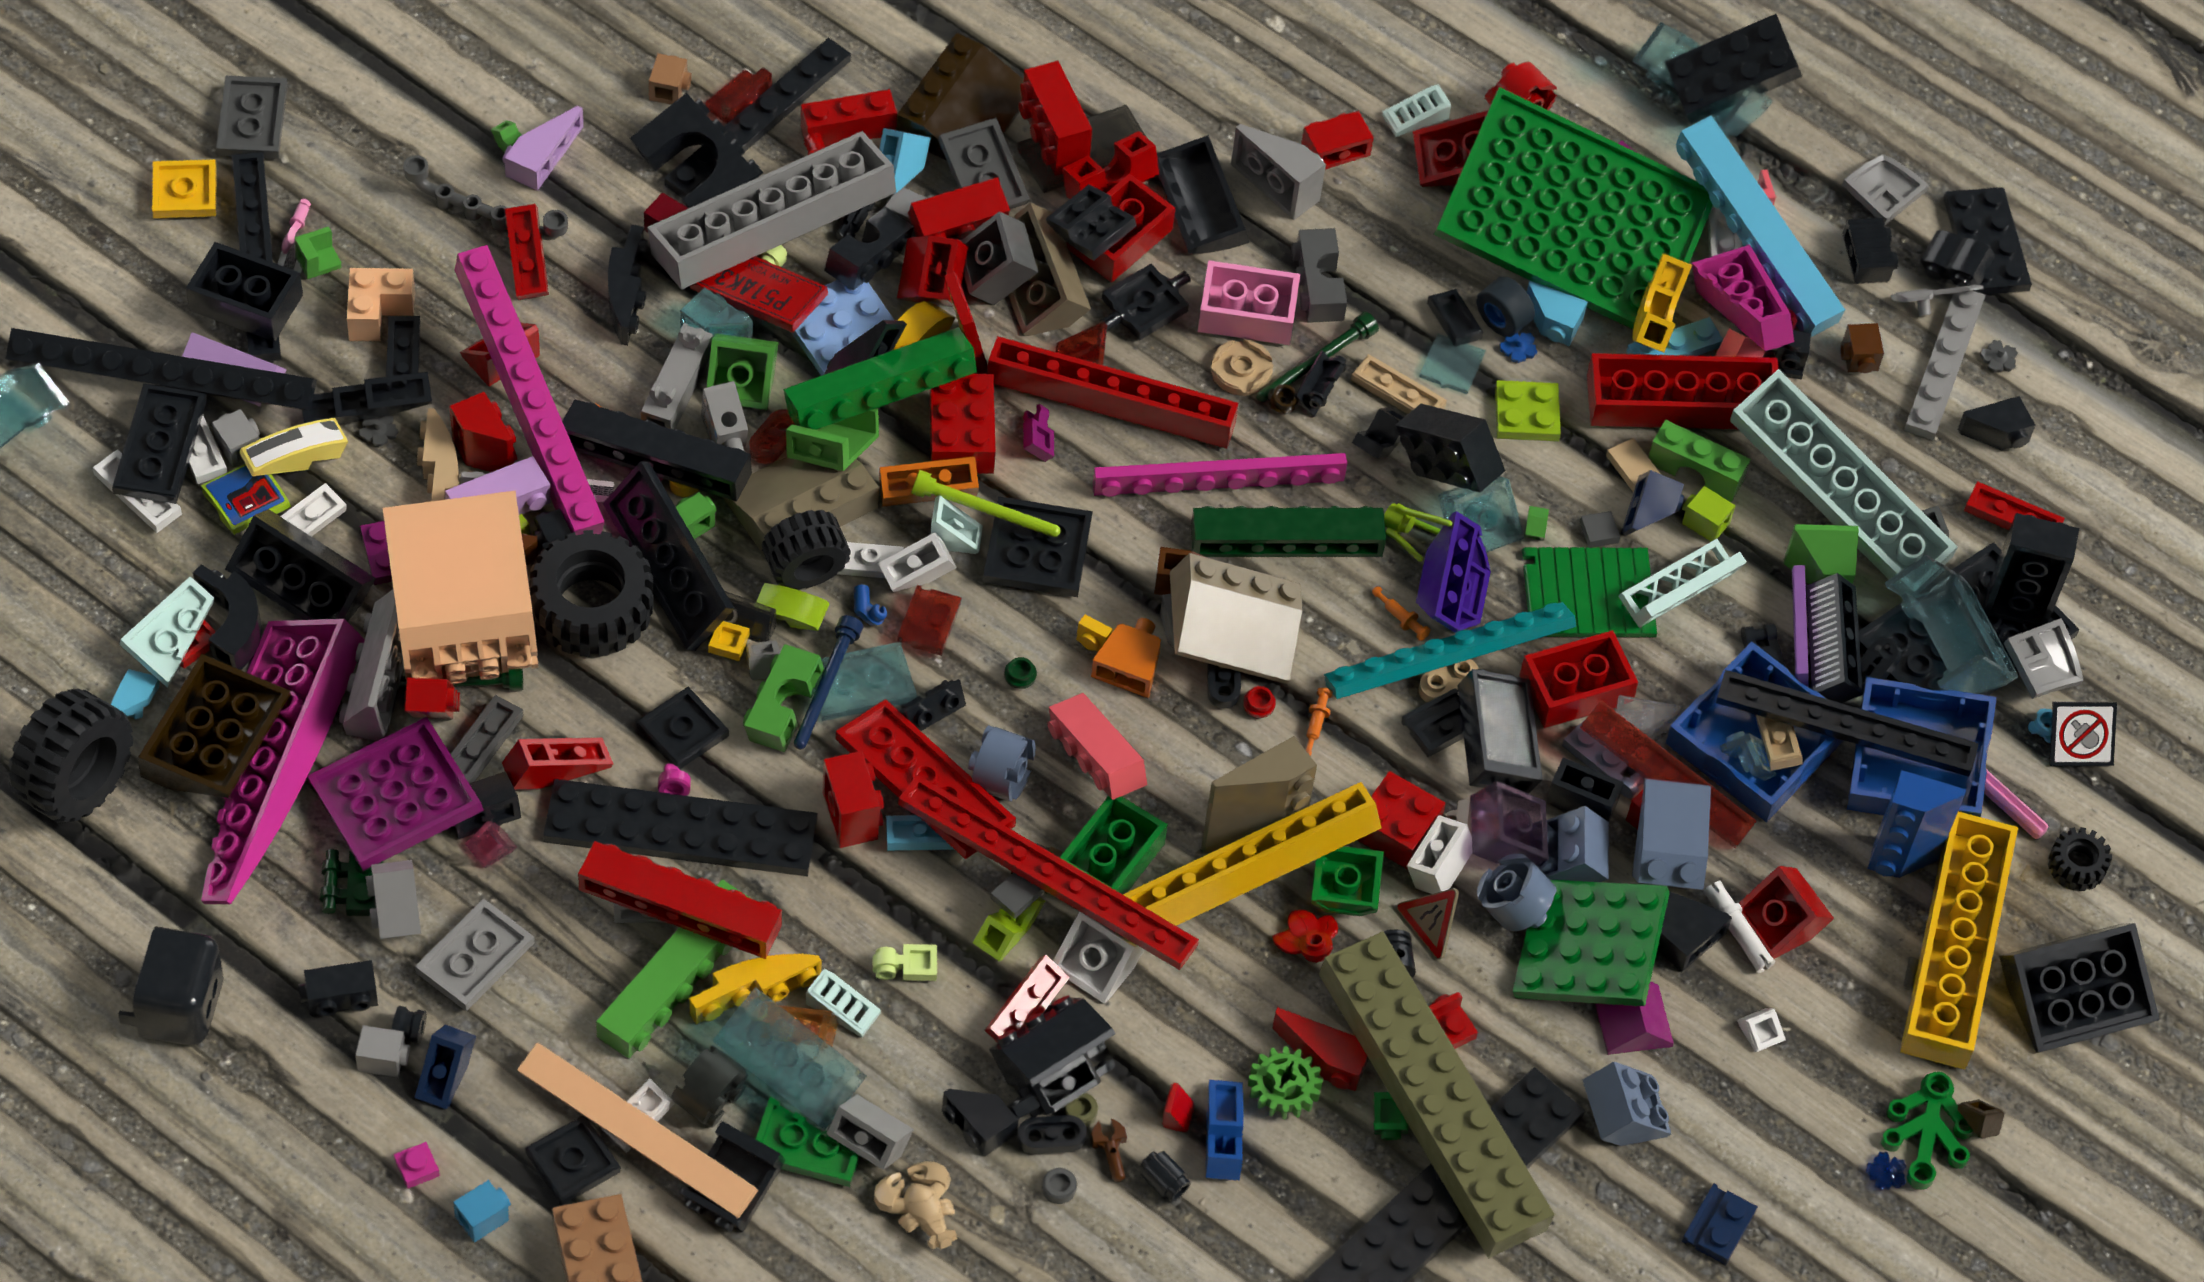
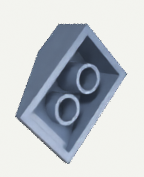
[1632,779,1711,890]

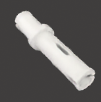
[1703,881,1775,973]

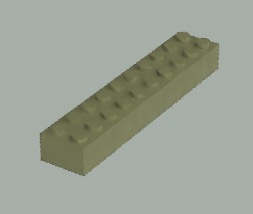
[1319,931,1555,1259]

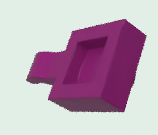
[1023,404,1054,462]

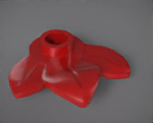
[1272,910,1338,963]

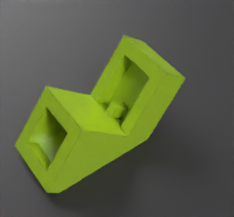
[973,897,1046,961]

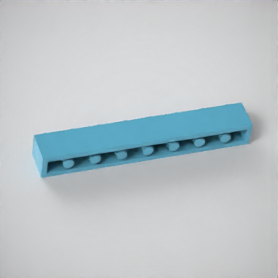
[1675,116,1845,337]

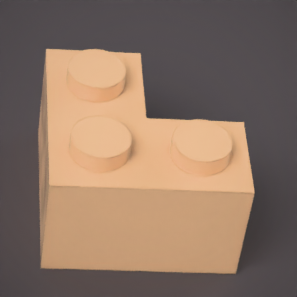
[347,268,415,341]

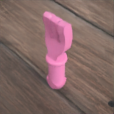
[281,199,311,254]

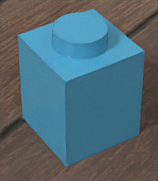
[453,1180,511,1243]

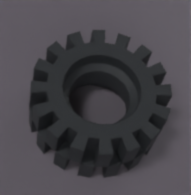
[2048,827,2112,891]

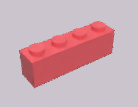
[1048,693,1147,800]

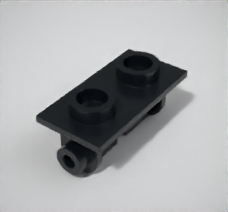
[1295,351,1347,417]
[898,679,966,731]

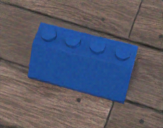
[1867,770,1966,878]

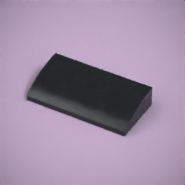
[1157,135,1249,254]

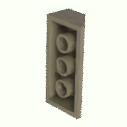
[1008,203,1091,336]

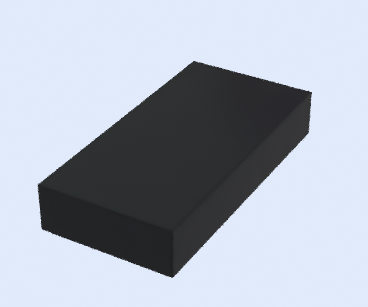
[1427,289,1483,347]

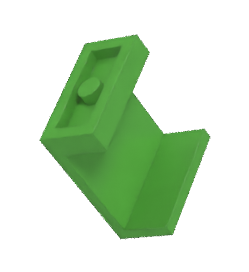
[786,408,879,471]

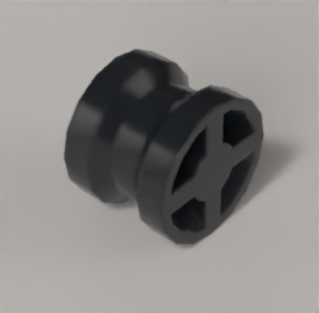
[392,1005,427,1044]

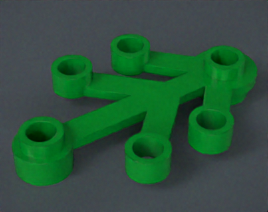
[1881,1072,1974,1190]

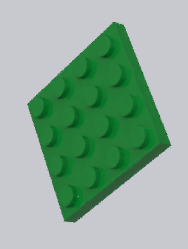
[1512,879,1670,1006]

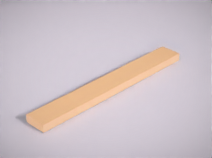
[517,1042,758,1218]

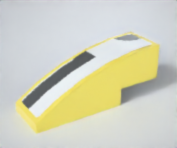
[239,418,348,476]

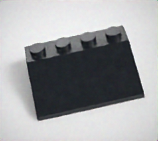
[1999,923,2160,1053]

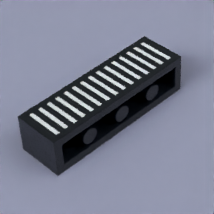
[1806,573,1863,703]

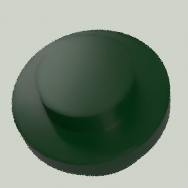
[1004,657,1037,689]

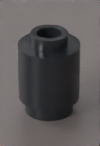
[1140,1151,1191,1202]

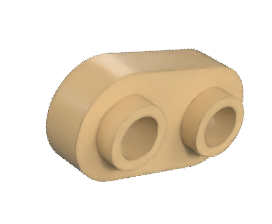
[1419,659,1479,703]

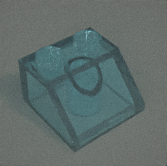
[1438,476,1524,553]

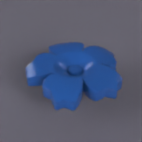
[1500,332,1538,363]

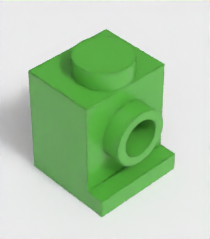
[676,492,716,539]

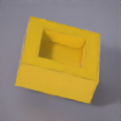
[1076,614,1113,652]
[708,621,750,661]

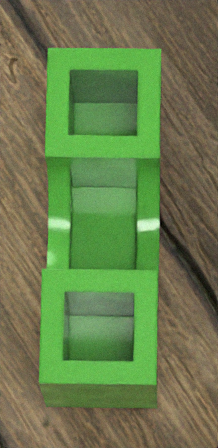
[1648,420,1751,503]
[743,644,824,753]

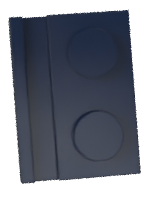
[1682,1183,1758,1265]

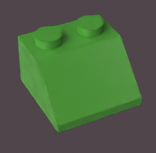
[706,334,778,410]

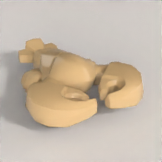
[874,1161,957,1250]

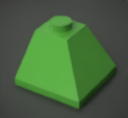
[1784,524,1859,584]

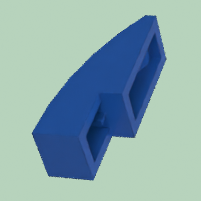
[1205,1080,1244,1180]

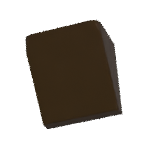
[1957,1099,2005,1139]

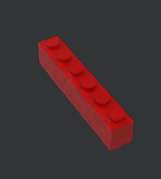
[578,841,782,959]

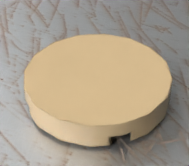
[1211,339,1273,396]

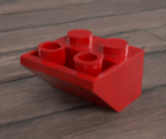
[897,235,968,307]
[450,392,517,472]

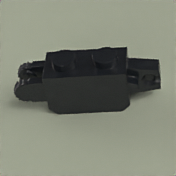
[1007,1042,1116,1119]

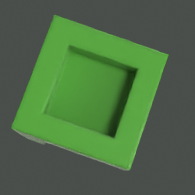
[295,227,341,279]

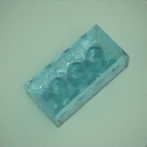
[712,987,867,1130]

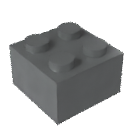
[961,212,1038,305]

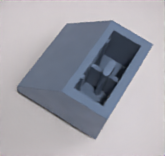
[1532,806,1609,882]
[1582,1062,1672,1146]

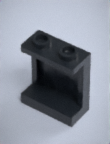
[679,1121,786,1232]

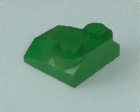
[1311,846,1384,917]

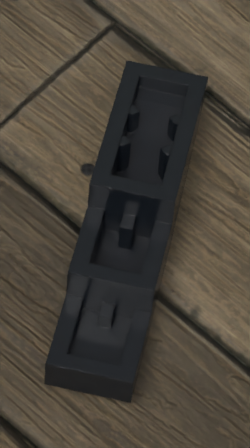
[302,372,432,425]

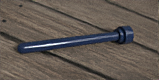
[794,615,864,750]

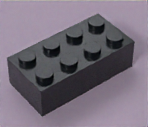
[1664,13,1803,124]
[1983,513,2080,627]

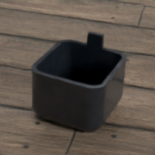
[118,926,224,1046]

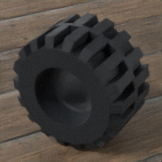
[762,510,851,590]

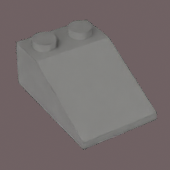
[1231,124,1326,220]

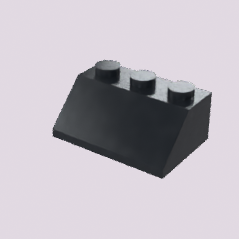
[989,995,1115,1086]

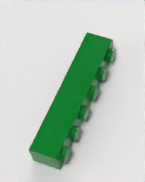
[784,327,977,430]

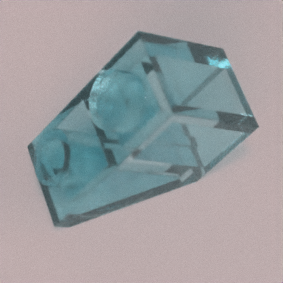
[680,288,753,338]

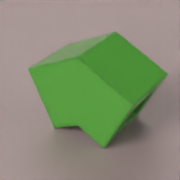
[491,120,522,153]
[1524,506,1549,540]

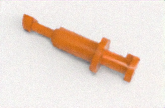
[1372,586,1431,641]
[1306,687,1333,757]

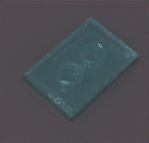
[814,642,917,721]

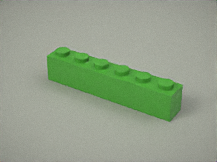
[596,879,750,1059]

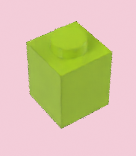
[1682,486,1736,542]

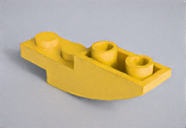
[689,954,822,1025]

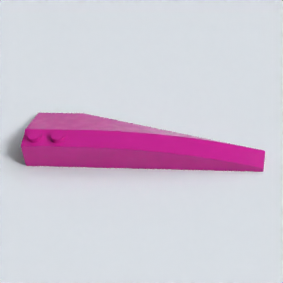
[201,619,365,905]

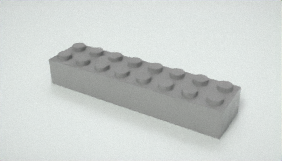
[648,131,896,290]

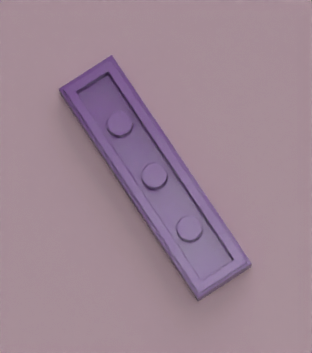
[1792,565,1808,687]

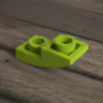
[753,583,829,631]

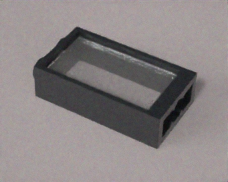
[1457,669,1543,796]

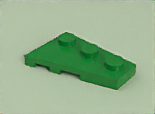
[756,1096,860,1187]

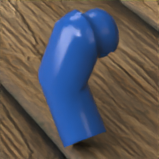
[854,585,887,626]

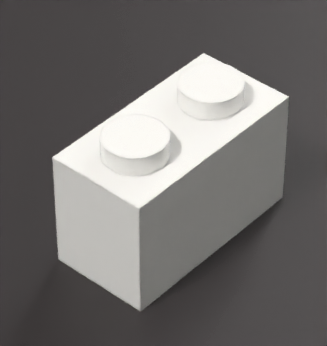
[1407,815,1476,894]

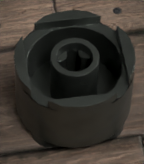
[671,1045,749,1128]

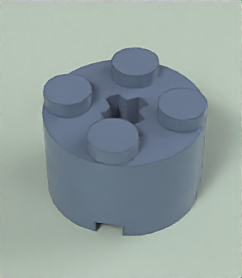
[968,725,1036,802]
[1477,854,1557,931]

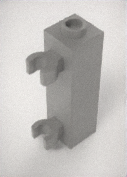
[641,323,713,430]

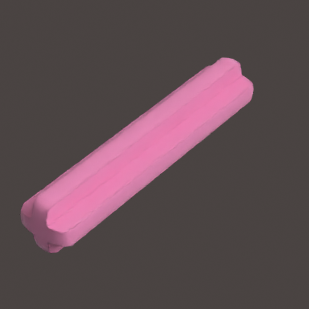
[1984,769,2049,839]

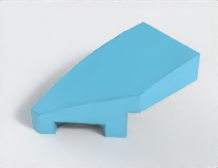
[111,669,160,719]

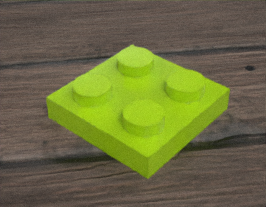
[1495,380,1561,442]

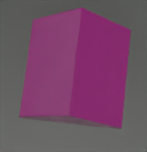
[1595,981,1674,1055]

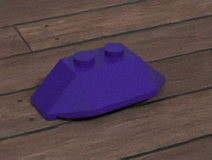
[1416,511,1491,633]

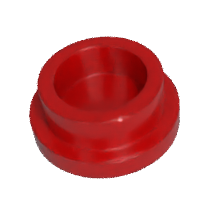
[1243,686,1276,718]

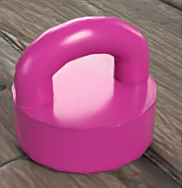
[658,764,691,796]

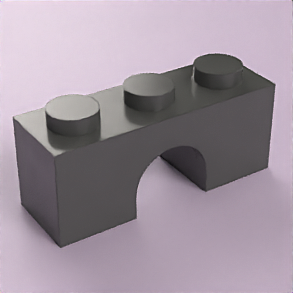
[1292,228,1347,323]

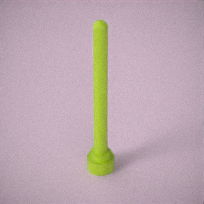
[911,469,1061,537]

